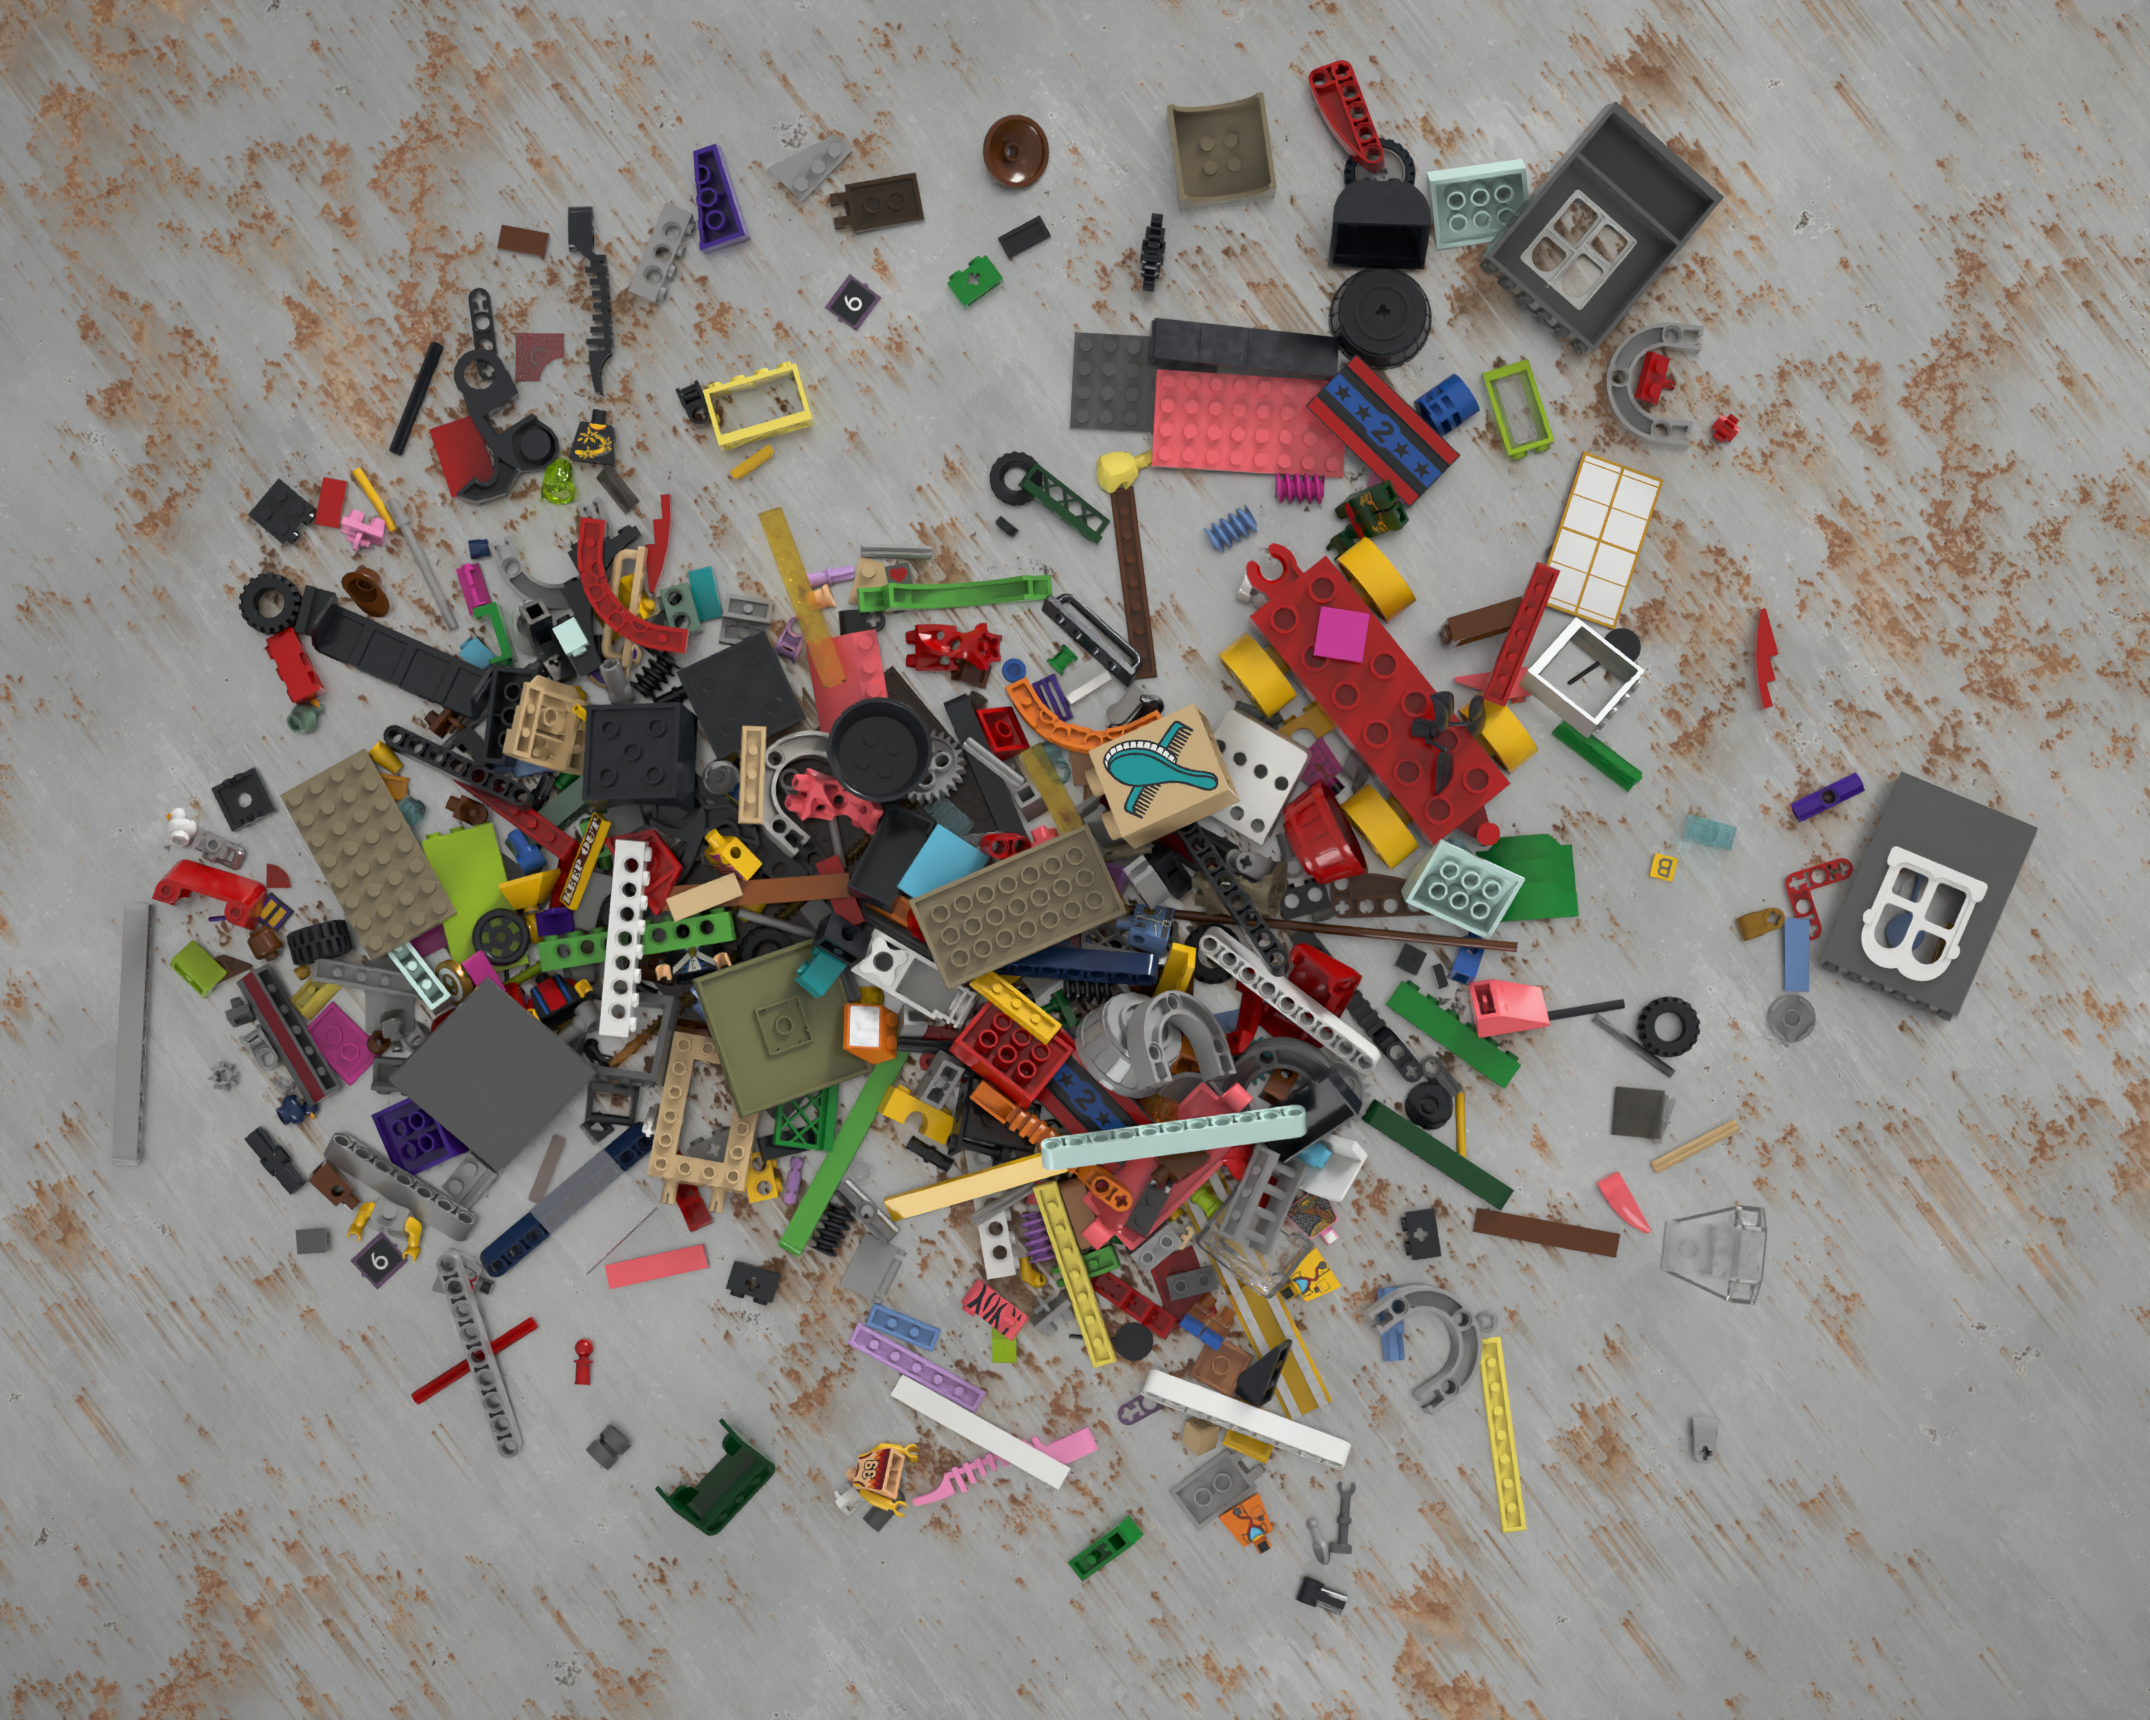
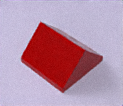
[974,706,1031,762]

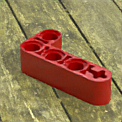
[980,833,1032,860]

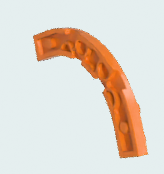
[1005,677,1162,754]

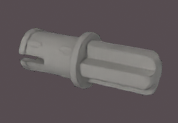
[1646,1095,1676,1144]

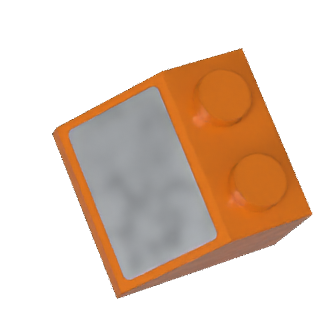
[843,1003,898,1065]

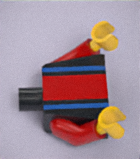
[527,973,593,1030]

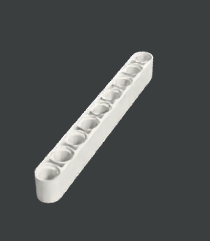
[1199,926,1381,1074]
[1141,1370,1351,1470]

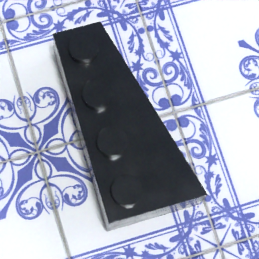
[481,666,549,767]

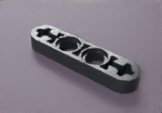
[468,288,499,382]

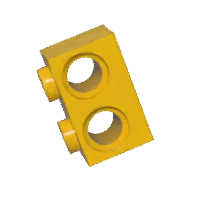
[746,1152,783,1203]

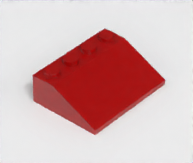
[949,1000,1075,1111]

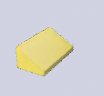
[290,976,342,1020]

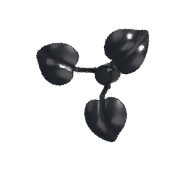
[1411,691,1486,795]

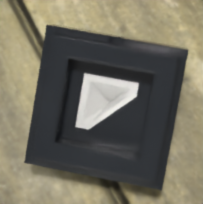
[580,1111,614,1146]

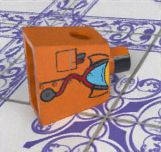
[1218,1492,1273,1554]

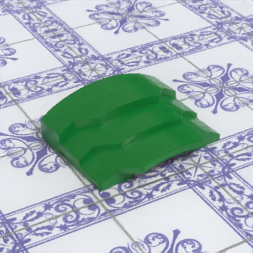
[1475,834,1579,923]

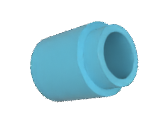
[1296,1142,1332,1169]

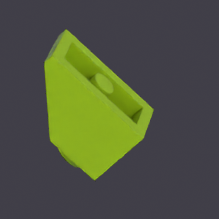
[992,1323,1017,1363]

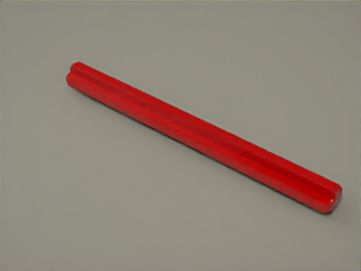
[411,1317,538,1405]

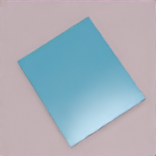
[897,824,990,898]

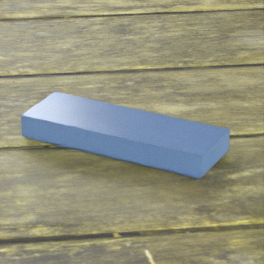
[1785,918,1809,991]
[865,1302,942,1352]

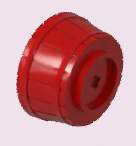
[1282,778,1368,885]

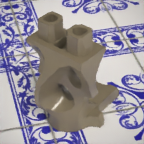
[1191,862,1289,916]

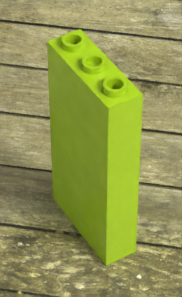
[421,820,530,979]

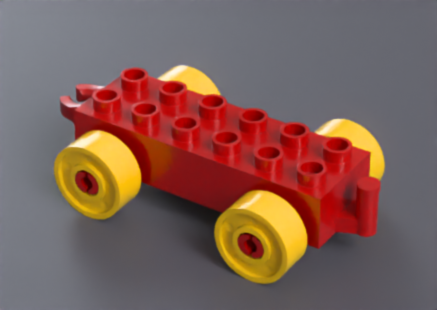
[1217,537,1538,870]

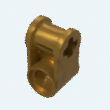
[1736,907,1785,941]

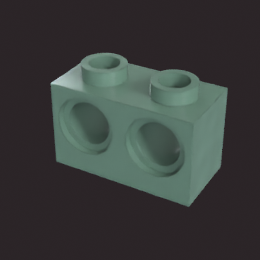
[657,582,702,634]

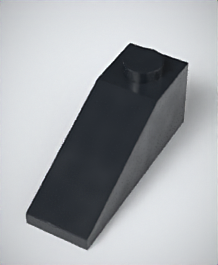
[1235,1339,1293,1408]

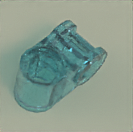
[1031,740,1071,785]

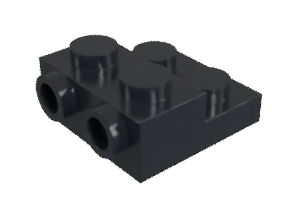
[248,478,317,546]

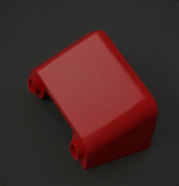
[152,859,267,931]
[1259,943,1362,1049]

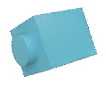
[459,637,497,671]

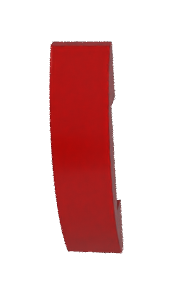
[1226,967,1263,1056]

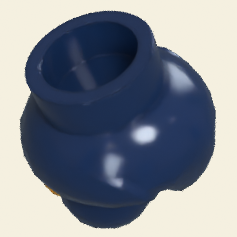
[276,1095,319,1126]

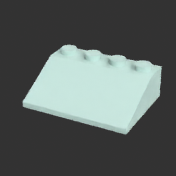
[1427,159,1528,249]
[1401,839,1525,940]

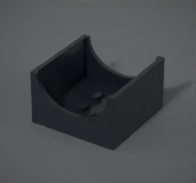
[676,630,807,760]
[582,702,698,814]

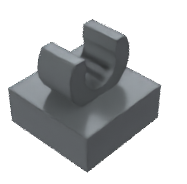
[225,997,256,1028]

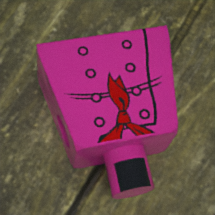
[1300,737,1345,796]

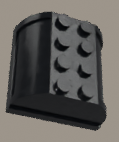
[1328,177,1431,270]

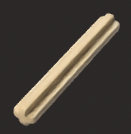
[1651,1120,1740,1173]

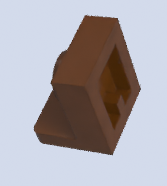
[951,659,992,689]

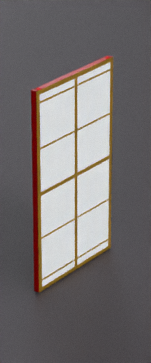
[1546,451,1664,630]

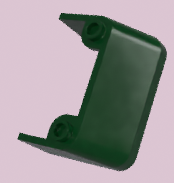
[655,1418,775,1536]

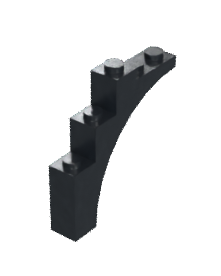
[553,525,642,679]

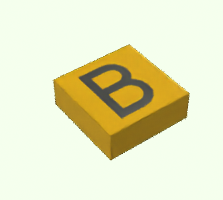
[1649,853,1678,882]

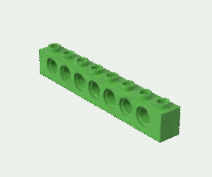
[537,907,736,972]

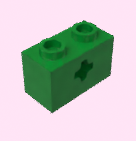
[947,255,1003,310]

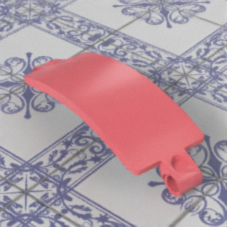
[1080,1081,1253,1251]

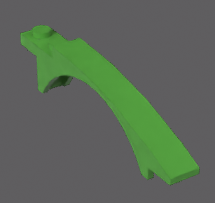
[856,575,1052,613]

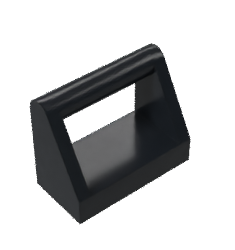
[585,1081,640,1126]

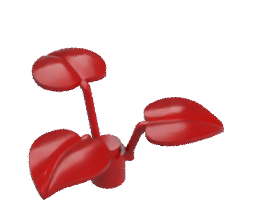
[1221,1106,1278,1209]

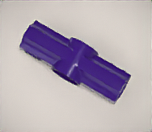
[1790,772,1865,823]

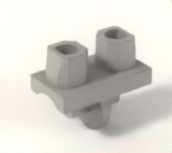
[1029,1292,1075,1337]

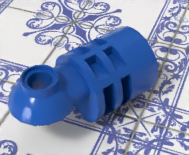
[1414,373,1480,437]

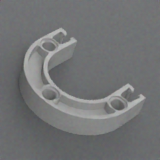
[1604,322,1704,448]
[488,496,616,610]
[757,731,830,858]
[1075,794,1171,910]
[1127,991,1237,1090]
[1361,1285,1482,1415]

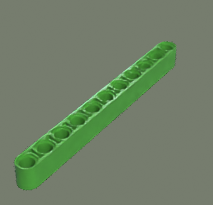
[778,1025,911,1257]

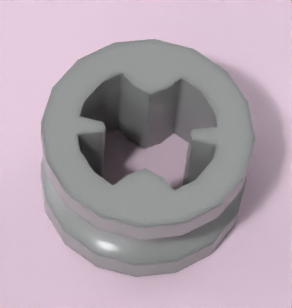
[1477,1310,1498,1333]

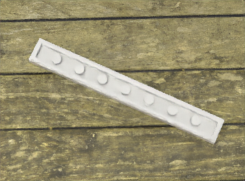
[891,1374,1071,1490]

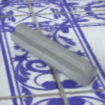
[861,544,932,559]
[962,737,1025,789]
[971,1182,1035,1225]

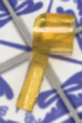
[294,965,311,981]

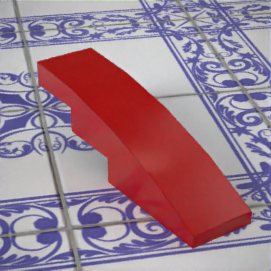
[645,494,672,595]
[1753,608,1779,710]
[676,1148,713,1232]
[1090,1271,1179,1340]

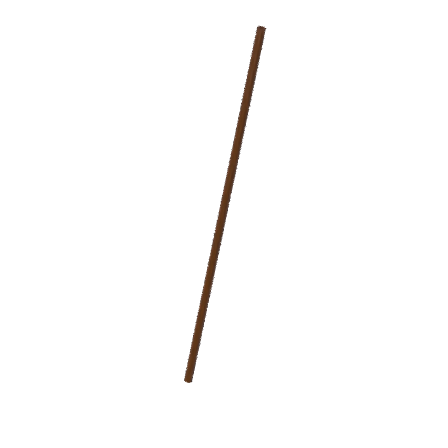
[1123,904,1518,952]

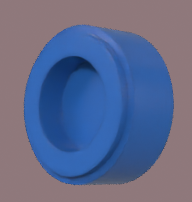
[1002,658,1026,683]

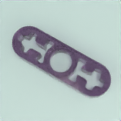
[1117,1394,1166,1425]

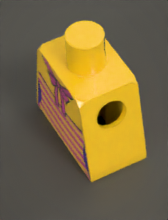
[705,829,762,881]

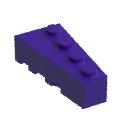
[693,144,750,254]

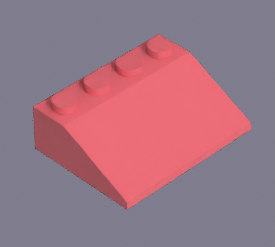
[805,629,888,734]

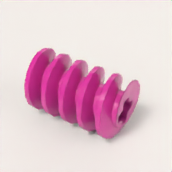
[1275,473,1325,505]

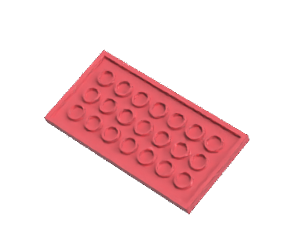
[1151,369,1345,479]

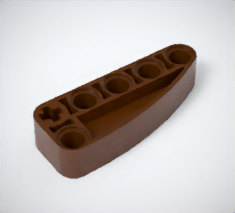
[1330,873,1435,919]

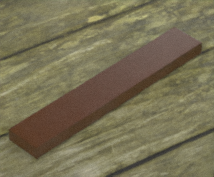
[1472,1208,1620,1258]

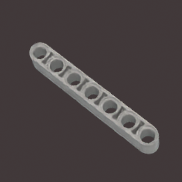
[324,1132,476,1242]

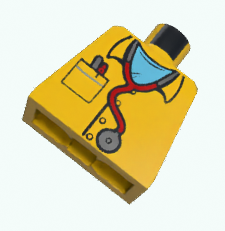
[1280,1247,1341,1302]

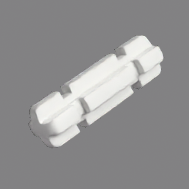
[642,1104,660,1137]

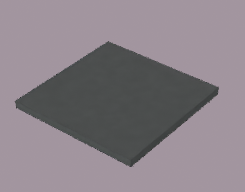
[388,977,597,1172]

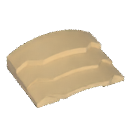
[502,675,595,776]

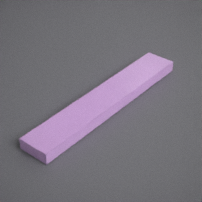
[847,1322,986,1414]

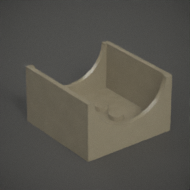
[1166,92,1277,210]

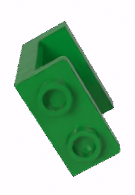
[472,602,518,667]

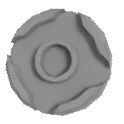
[1767,994,1816,1043]

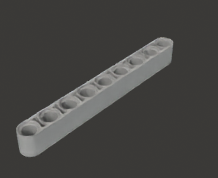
[436,1250,523,1459]

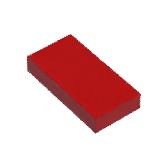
[314,477,348,529]

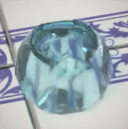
[397,796,426,826]

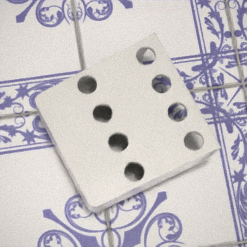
[1211,709,1312,845]

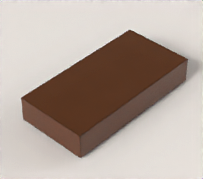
[497,225,550,258]

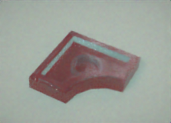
[515,333,565,382]

